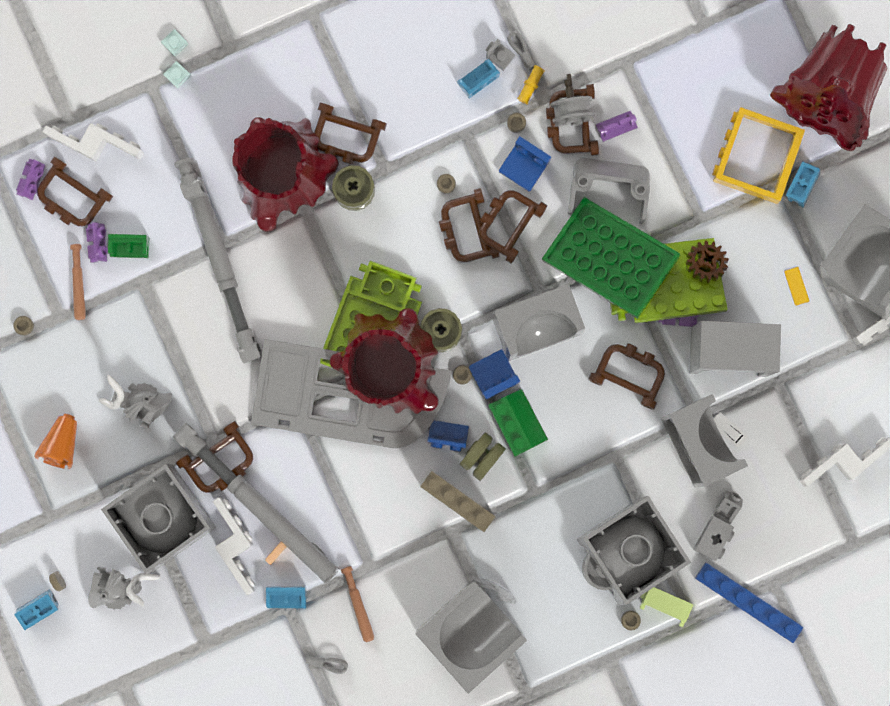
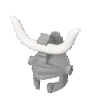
[99,375,172,429]
[88,567,161,610]

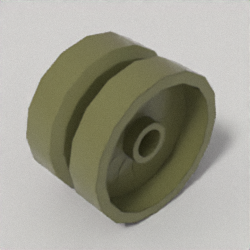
[332,165,375,211]
[420,308,462,353]
[459,432,506,481]

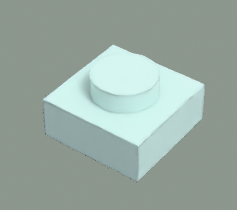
[161,29,188,57]
[163,61,191,88]

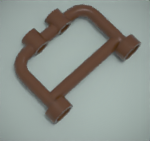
[546,84,599,156]
[314,102,387,165]
[37,156,114,226]
[439,188,500,262]
[479,190,548,264]
[588,343,665,410]
[176,421,253,493]

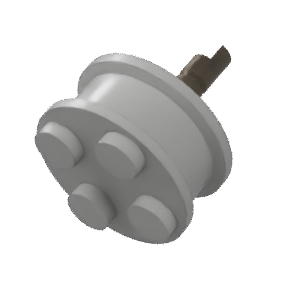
[550,74,595,127]

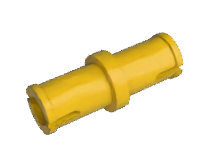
[517,65,545,105]

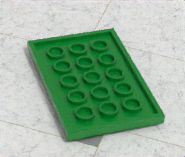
[542,197,681,319]

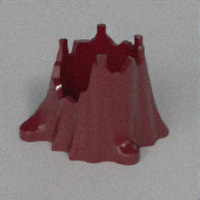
[770,24,888,151]
[232,117,339,232]
[330,308,439,414]

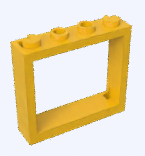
[712,107,805,204]

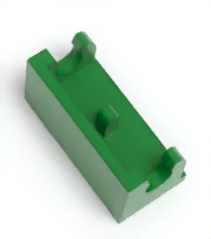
[108,234,150,258]

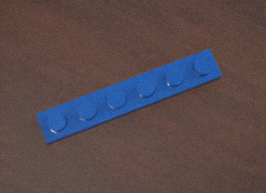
[695,562,804,643]

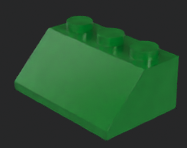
[488,389,548,457]

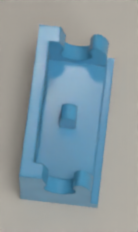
[457,59,500,99]
[786,161,820,208]
[266,587,306,608]
[14,589,59,630]

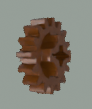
[686,240,729,283]

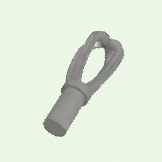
[507,31,536,69]
[306,655,348,674]

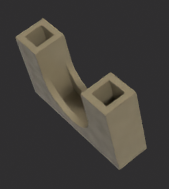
[420,471,496,532]

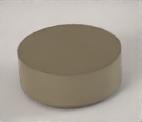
[507,113,526,133]
[437,174,456,194]
[13,316,34,336]
[453,365,472,385]
[49,571,66,592]
[621,611,641,630]

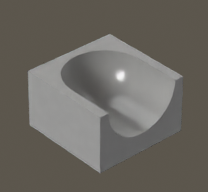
[820,204,890,320]
[492,284,585,361]
[690,321,781,377]
[661,394,748,487]
[101,464,216,574]
[577,496,691,605]
[415,579,527,694]

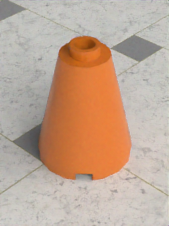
[34,414,77,469]

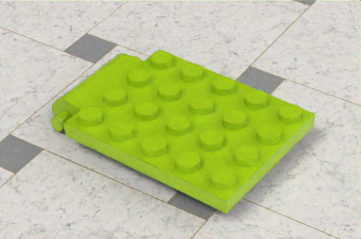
[609,238,728,323]
[320,260,422,368]

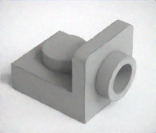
[486,39,515,71]
[713,491,743,524]

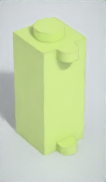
[640,587,693,627]

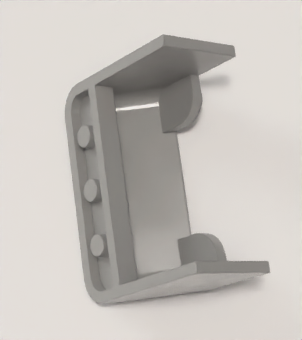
[568,158,650,224]

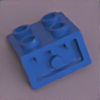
[499,136,551,192]
[469,349,521,400]
[427,420,469,452]

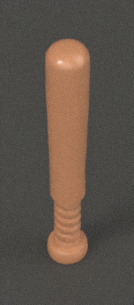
[70,244,86,320]
[341,566,375,642]

